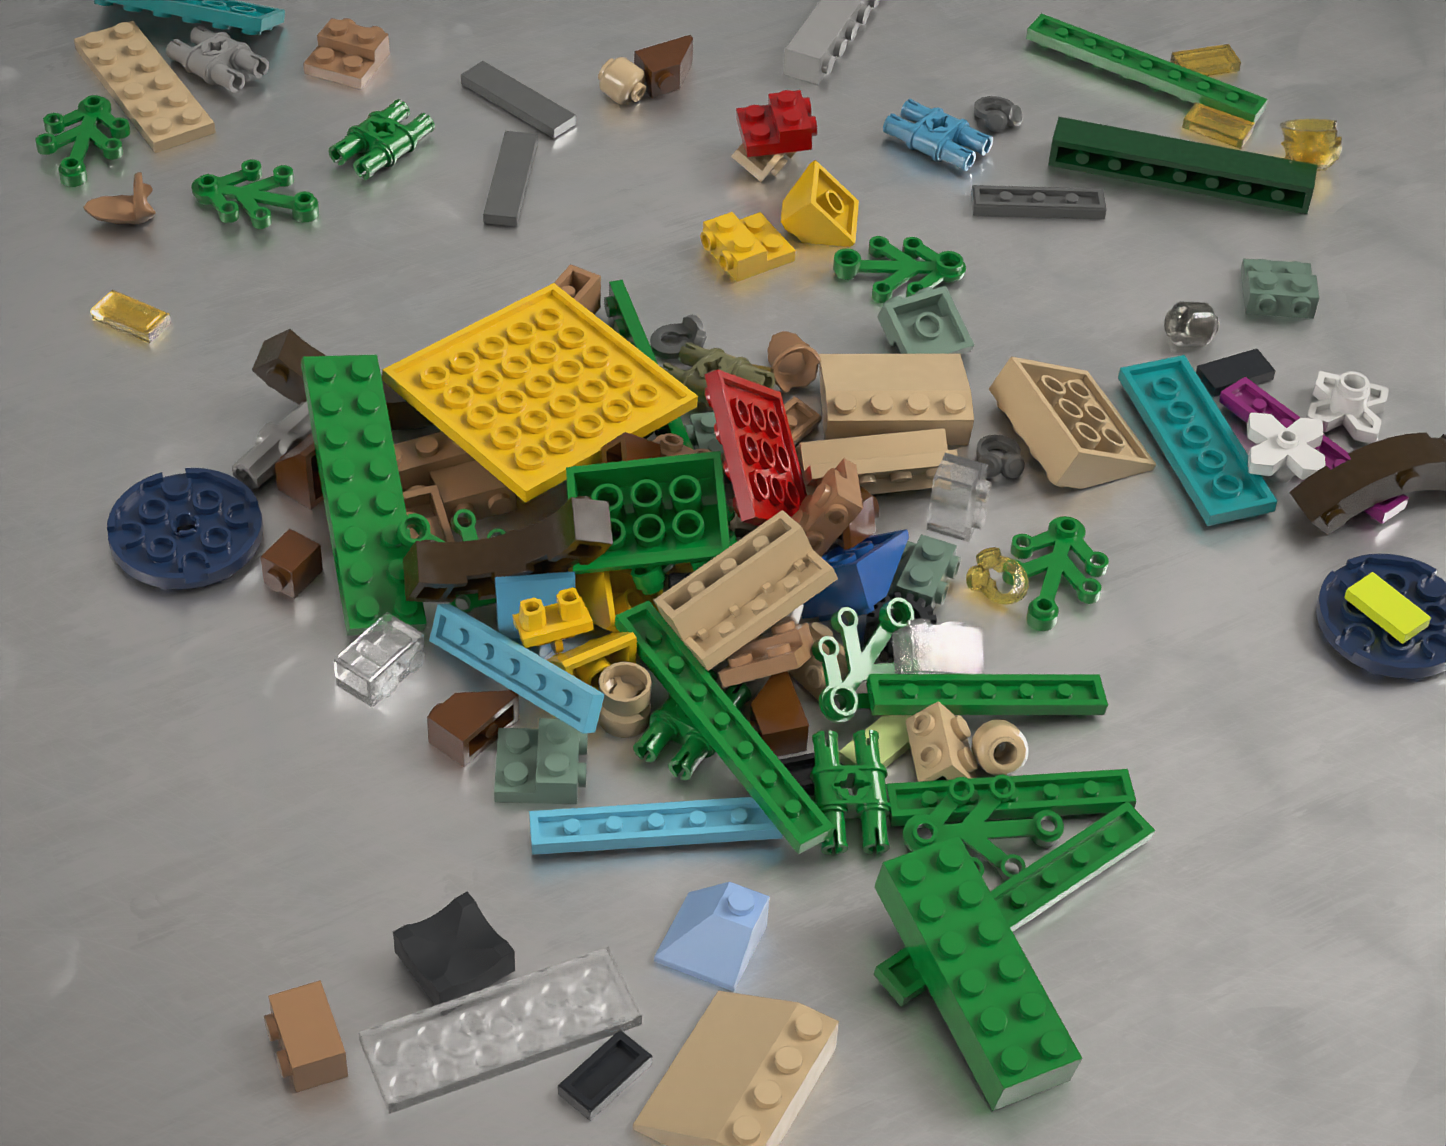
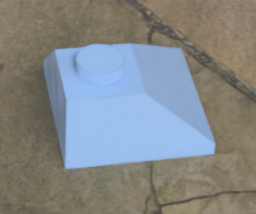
[654,882,770,992]

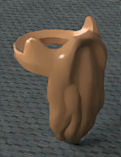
[83,172,156,224]
[767,331,821,393]

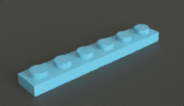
[429,604,605,734]
[529,797,783,855]

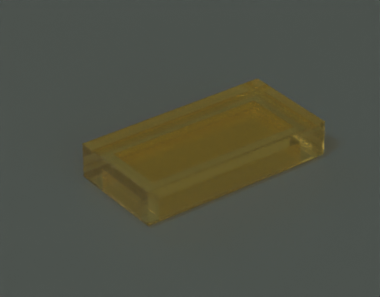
[1170,44,1241,76]
[1182,102,1255,149]
[91,290,171,344]

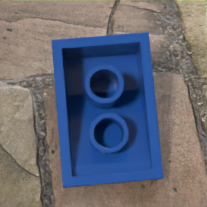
[801,529,909,622]

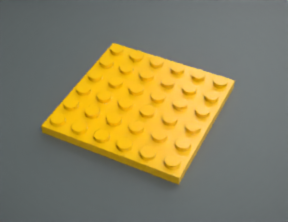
[382,283,698,503]

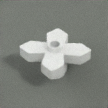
[1307,371,1389,444]
[1247,413,1325,483]

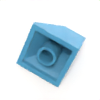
[495,572,575,658]

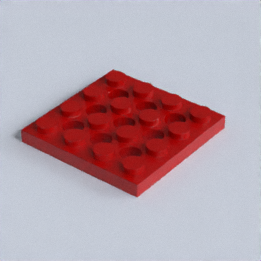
[704,369,807,526]

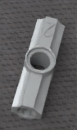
[232,401,312,491]

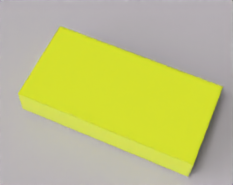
[1344,572,1431,644]

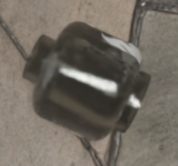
[1164,301,1219,347]

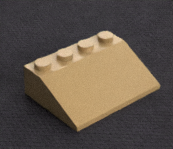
[819,354,974,445]
[989,356,1157,489]
[633,990,839,1146]

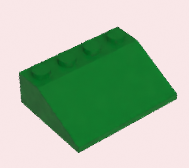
[566,451,730,575]

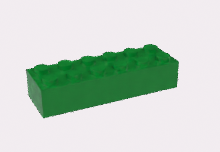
[874,835,1083,1111]

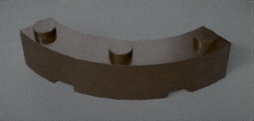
[252,329,434,430]
[1289,433,1446,535]
[403,496,613,603]

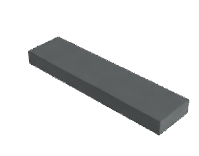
[461,61,576,138]
[483,131,538,227]
[971,185,1107,219]

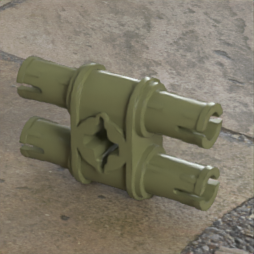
[660,342,775,410]

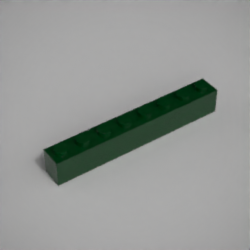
[1048,117,1318,214]

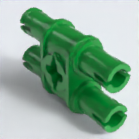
[328,99,435,180]
[633,664,752,780]
[810,729,891,855]

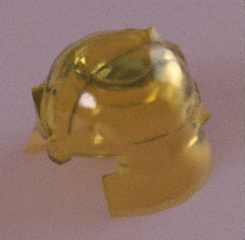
[1280,119,1342,171]

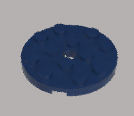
[107,468,263,590]
[1316,554,1446,679]

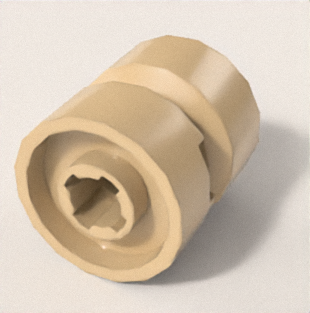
[599,662,652,738]

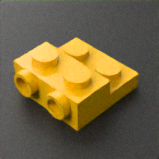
[700,212,796,282]

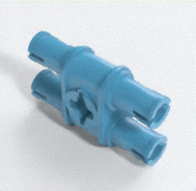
[883,99,993,171]

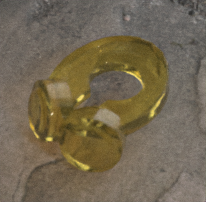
[966,547,1029,605]

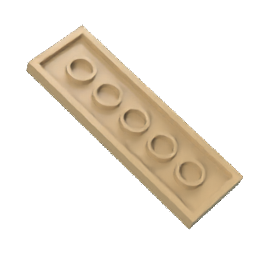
[74,20,216,153]

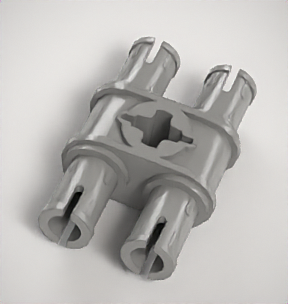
[166,25,269,93]

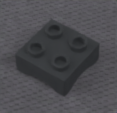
[393,891,515,1012]

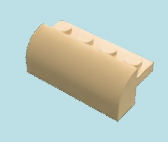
[795,428,959,496]
[653,510,838,671]

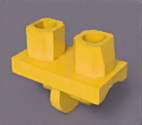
[512,587,594,654]

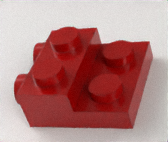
[736,90,817,157]

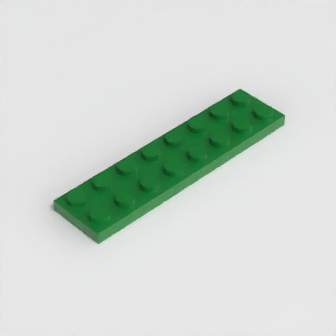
[301,355,427,636]

